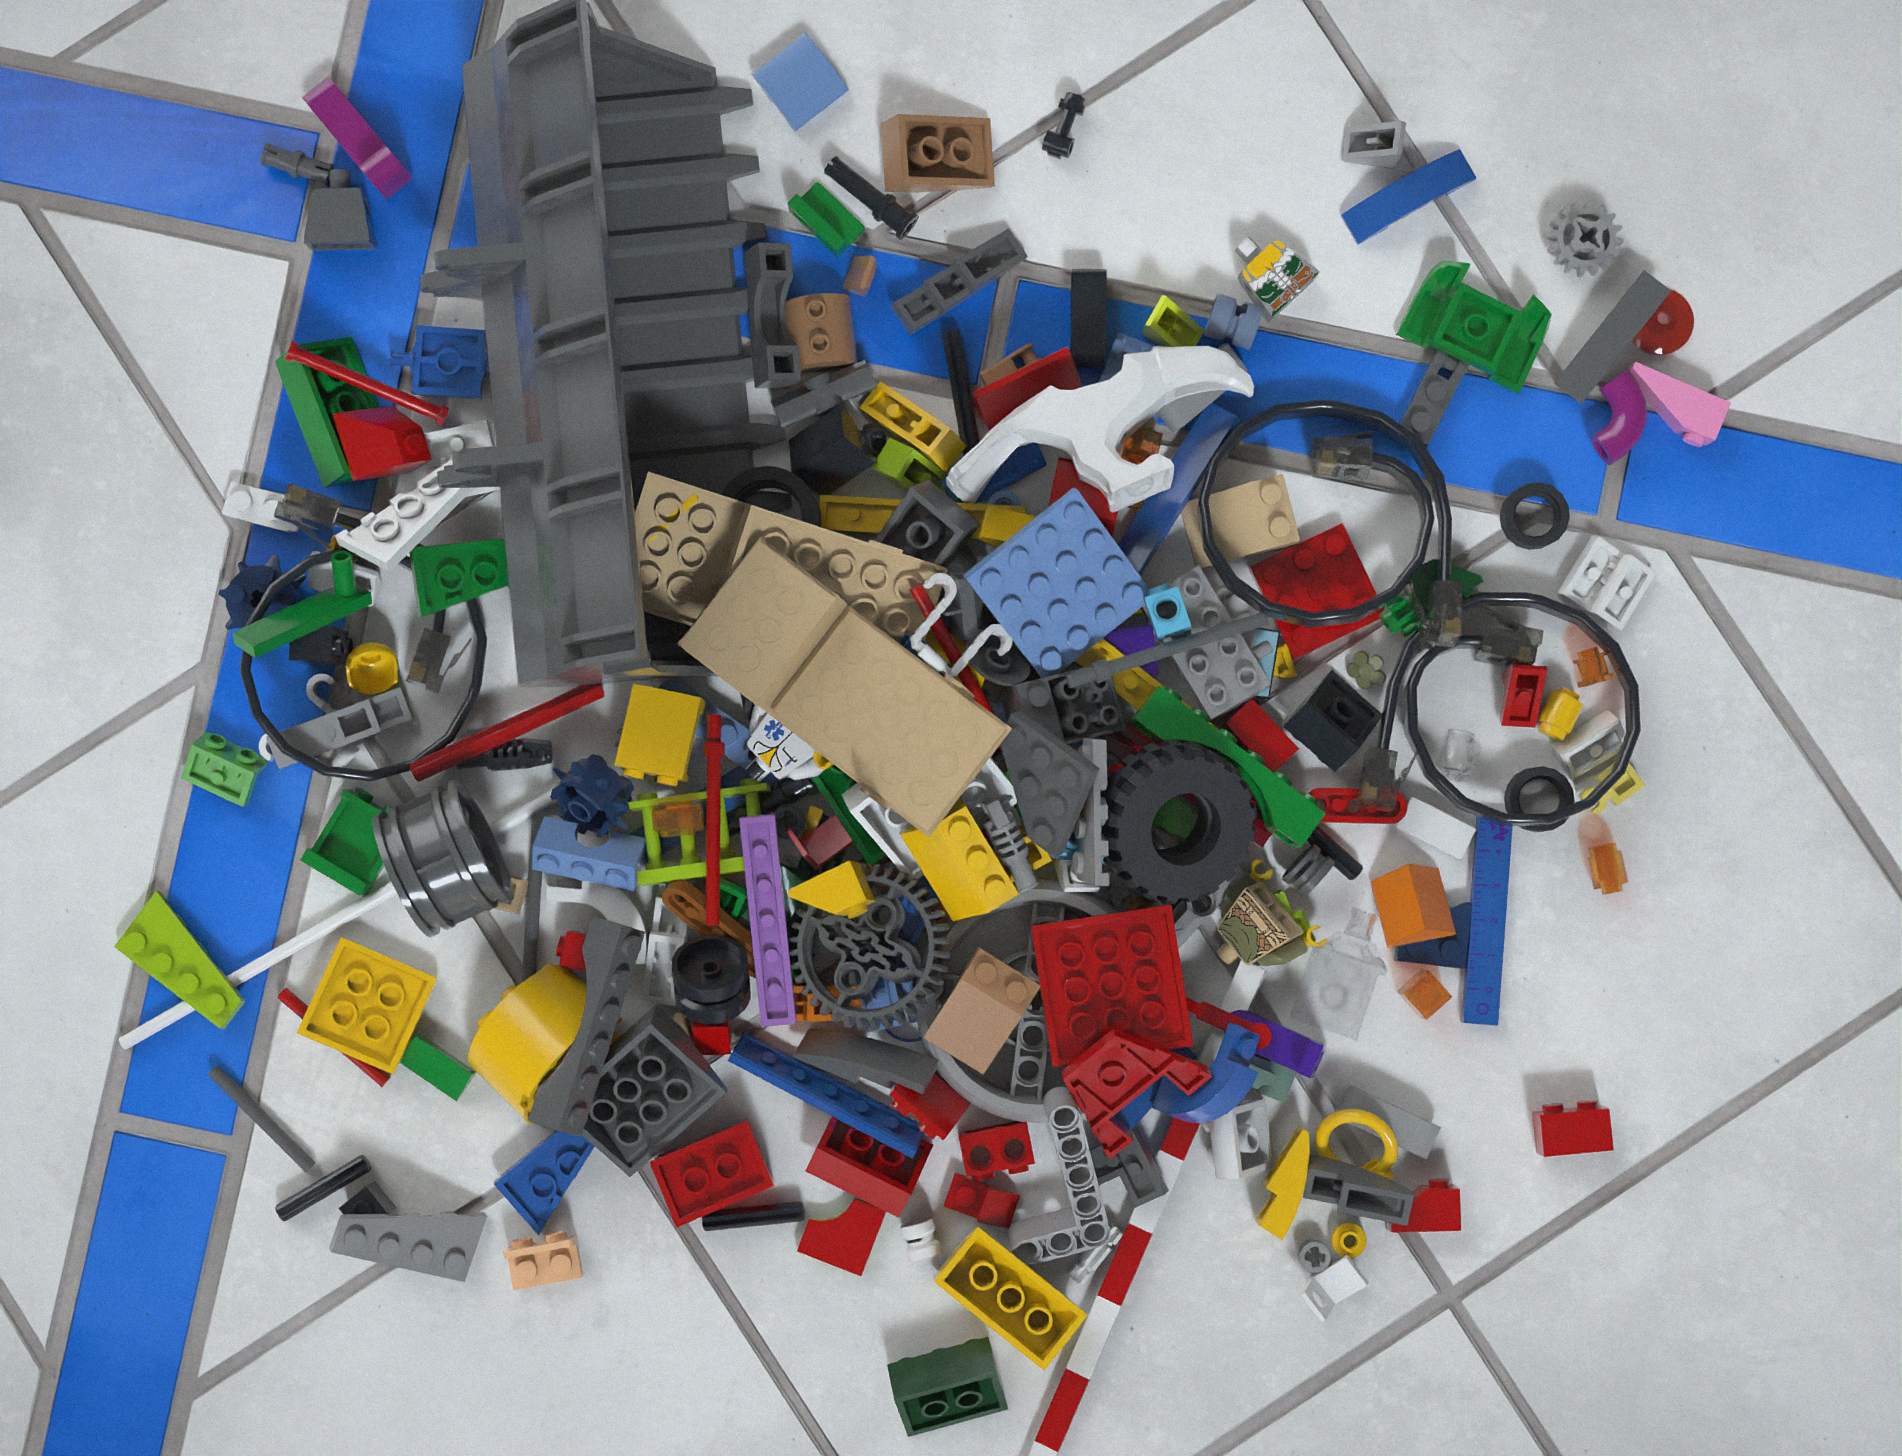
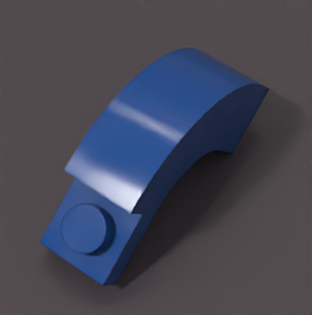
[1151,1023,1260,1123]

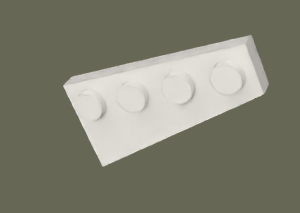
[335,460,474,572]

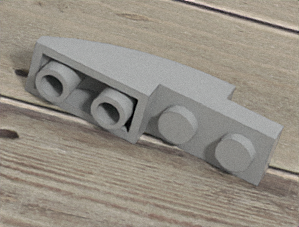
[266,687,413,769]

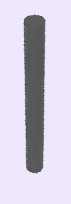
[208,1065,316,1172]

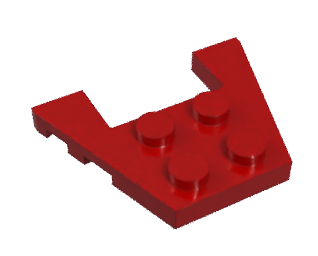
[1062,1028,1212,1159]

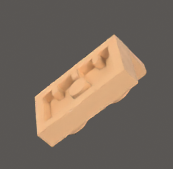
[503,1231,584,1290]

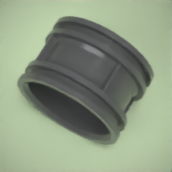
[372,778,514,938]

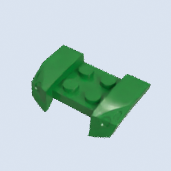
[1396,261,1552,395]

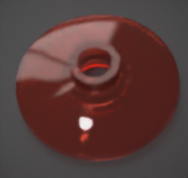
[1632,289,1694,356]

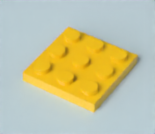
[297,937,438,1074]

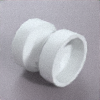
[900,1217,942,1262]

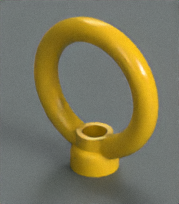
[1315,1109,1398,1181]

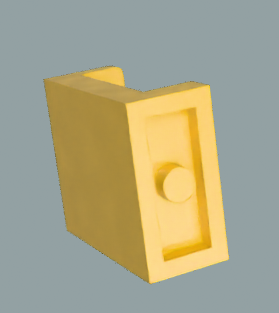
[614,683,706,787]

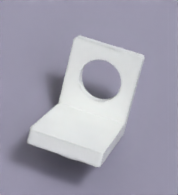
[1301,1255,1368,1322]

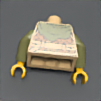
[1217,859,1327,966]

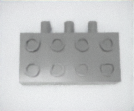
[1140,565,1273,723]

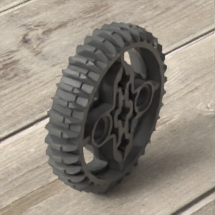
[789,864,952,1030]

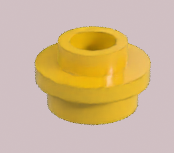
[1331,1223,1367,1258]

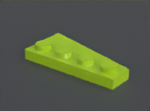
[114,891,245,1029]

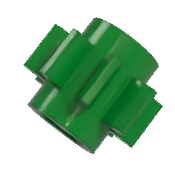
[1379,595,1422,638]

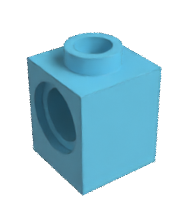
[1144,584,1191,642]

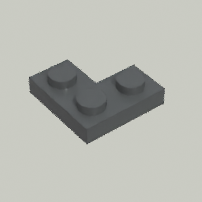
[1080,1128,1169,1208]

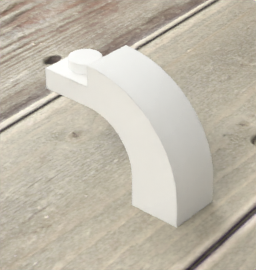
[546,880,650,964]

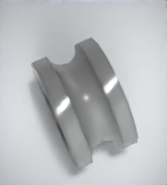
[1297,1239,1331,1273]

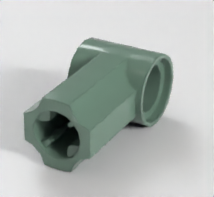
[1249,1055,1297,1103]

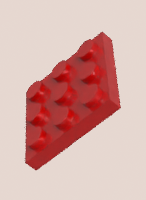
[1248,523,1384,660]

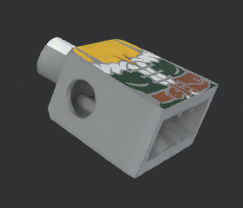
[1235,237,1320,324]

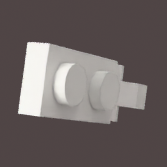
[222,481,321,533]

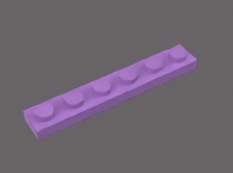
[739,813,797,1027]

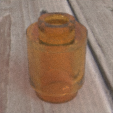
[652,800,704,838]
[1587,842,1629,895]

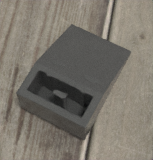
[999,666,1126,745]

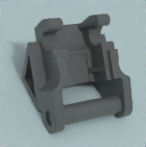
[936,572,999,641]

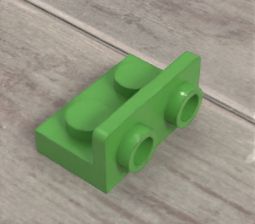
[181,732,268,807]

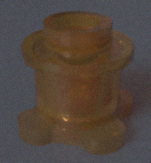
[1572,647,1616,688]

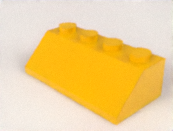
[934,1226,1088,1370]

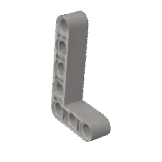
[1007,1087,1111,1266]

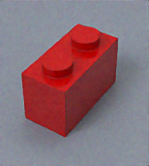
[1532,1100,1614,1157]

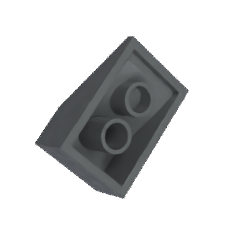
[874,480,980,568]

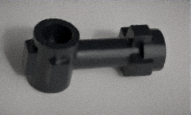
[1042,92,1085,159]

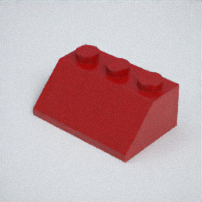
[973,347,1083,433]
[805,1116,934,1218]

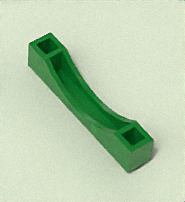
[1128,685,1326,849]

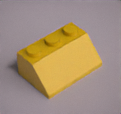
[899,797,1019,921]

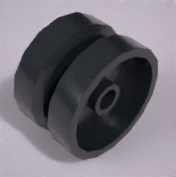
[672,934,751,1024]

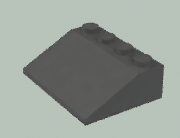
[582,1005,728,1177]

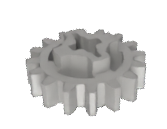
[1546,200,1624,277]

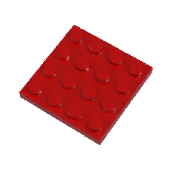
[1031,904,1194,1067]

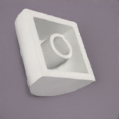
[1203,1098,1274,1179]

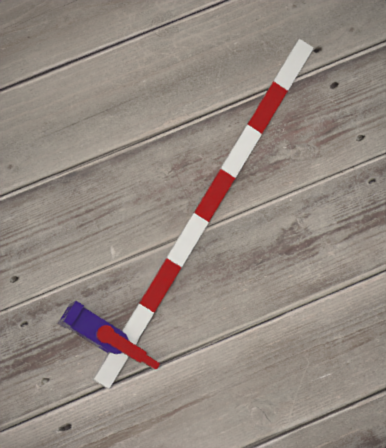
[1028,960,1327,1456]

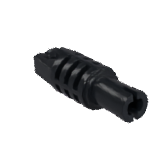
[456,738,553,771]

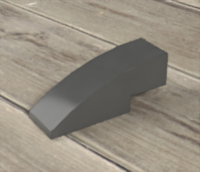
[1303,1154,1414,1225]

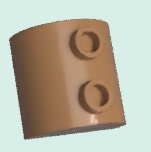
[784,293,858,373]

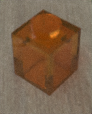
[1396,969,1452,1020]

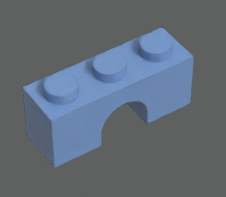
[532,816,646,891]

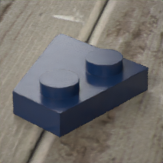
[1394,902,1472,969]

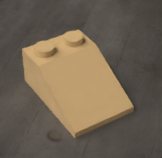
[1181,474,1301,569]

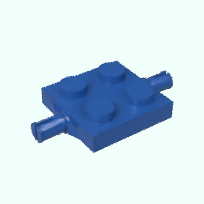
[390,325,489,400]

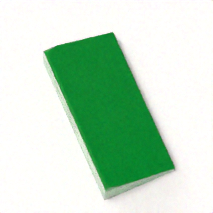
[400,1034,477,1101]

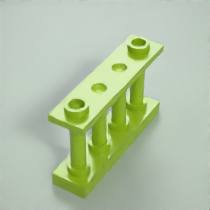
[628,778,770,887]

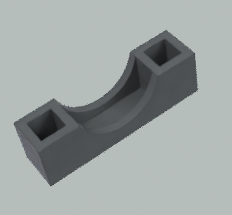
[744,243,801,388]

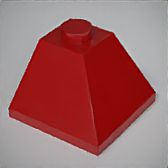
[333,406,432,481]

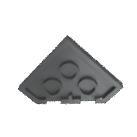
[1000,710,1100,858]

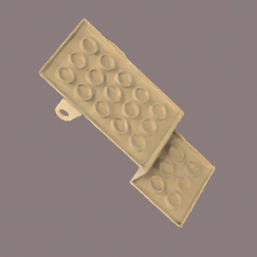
[635,472,948,658]
[677,537,1012,837]

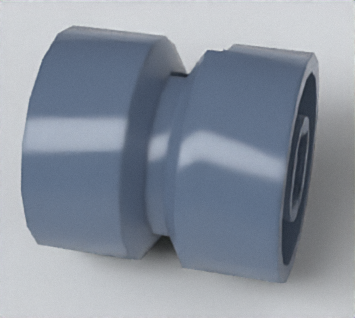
[1204,293,1264,350]

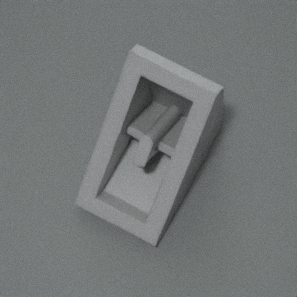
[1342,121,1406,169]

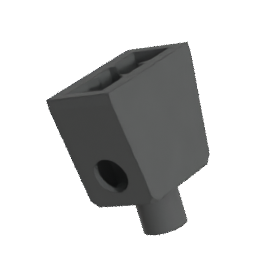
[304,169,377,251]

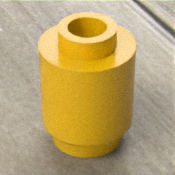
[1537,687,1584,741]

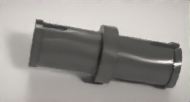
[260,143,334,186]

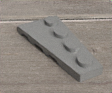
[1072,738,1109,886]
[329,1212,487,1282]

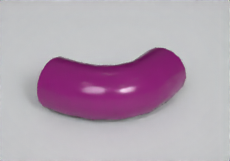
[1591,370,1647,465]

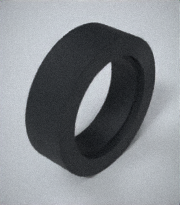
[720,466,822,527]

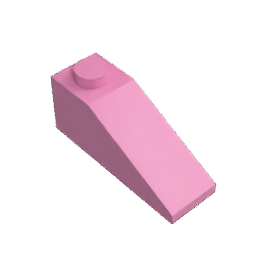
[1626,362,1731,447]

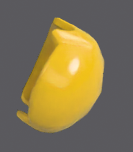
[345,642,398,695]

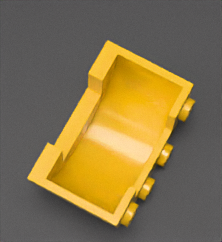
[467,963,623,1124]

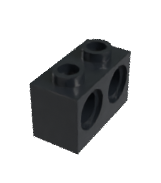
[289,626,353,666]

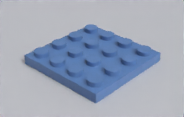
[963,487,1150,678]

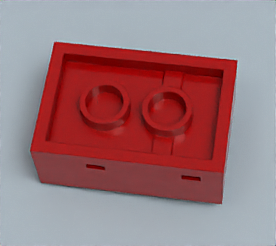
[649,1118,774,1228]

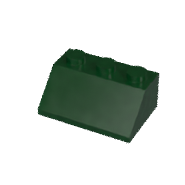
[887,1337,1009,1437]

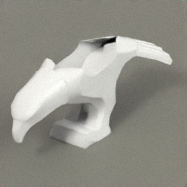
[946,346,1254,512]

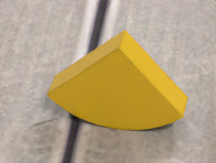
[1273,644,1297,678]
[800,806,825,838]

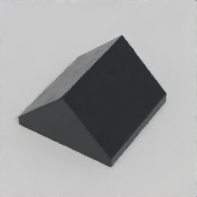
[789,403,878,495]

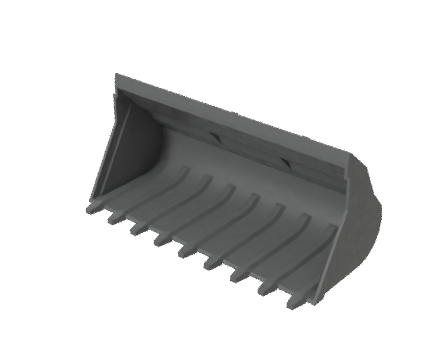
[419,0,792,687]

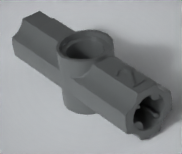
[771,360,877,429]

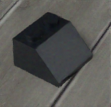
[1283,670,1382,772]

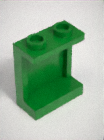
[300,786,392,896]

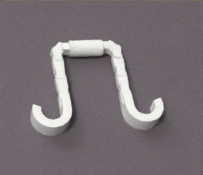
[910,573,1013,678]
[259,674,364,777]

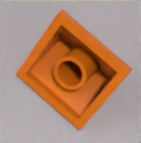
[1370,864,1456,948]

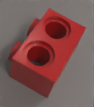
[958,1121,1035,1181]

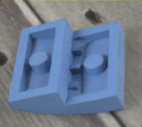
[751,33,849,131]

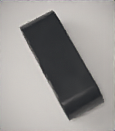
[1070,269,1107,368]

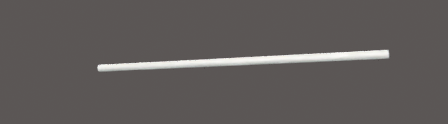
[119,789,557,1050]

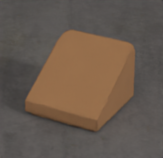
[843,256,877,297]

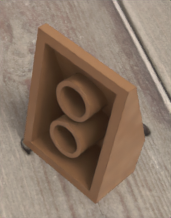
[881,114,995,193]
[923,947,1041,1075]

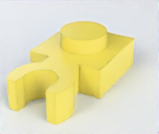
[1578,763,1645,814]

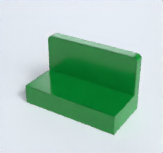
[787,182,865,258]

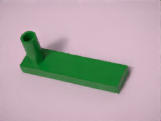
[233,551,372,658]

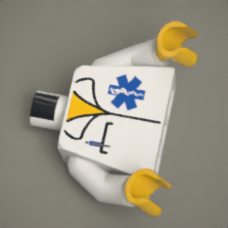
[746,705,834,782]

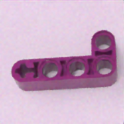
[302,76,413,200]

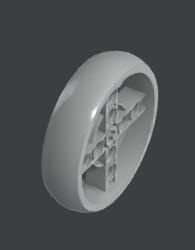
[915,878,1120,1123]

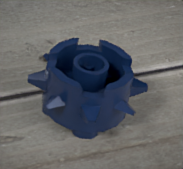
[218,555,307,630]
[550,754,634,838]

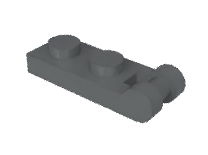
[1399,349,1469,447]

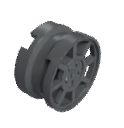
[1281,843,1335,898]

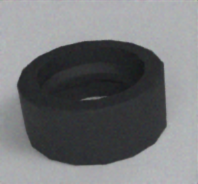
[1500,482,1570,550]
[1504,766,1575,832]

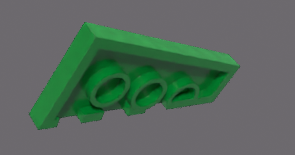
[409,539,508,618]

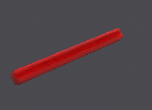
[409,684,605,782]

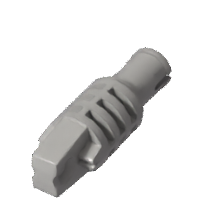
[981,798,1039,893]

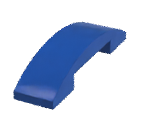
[1341,149,1477,245]

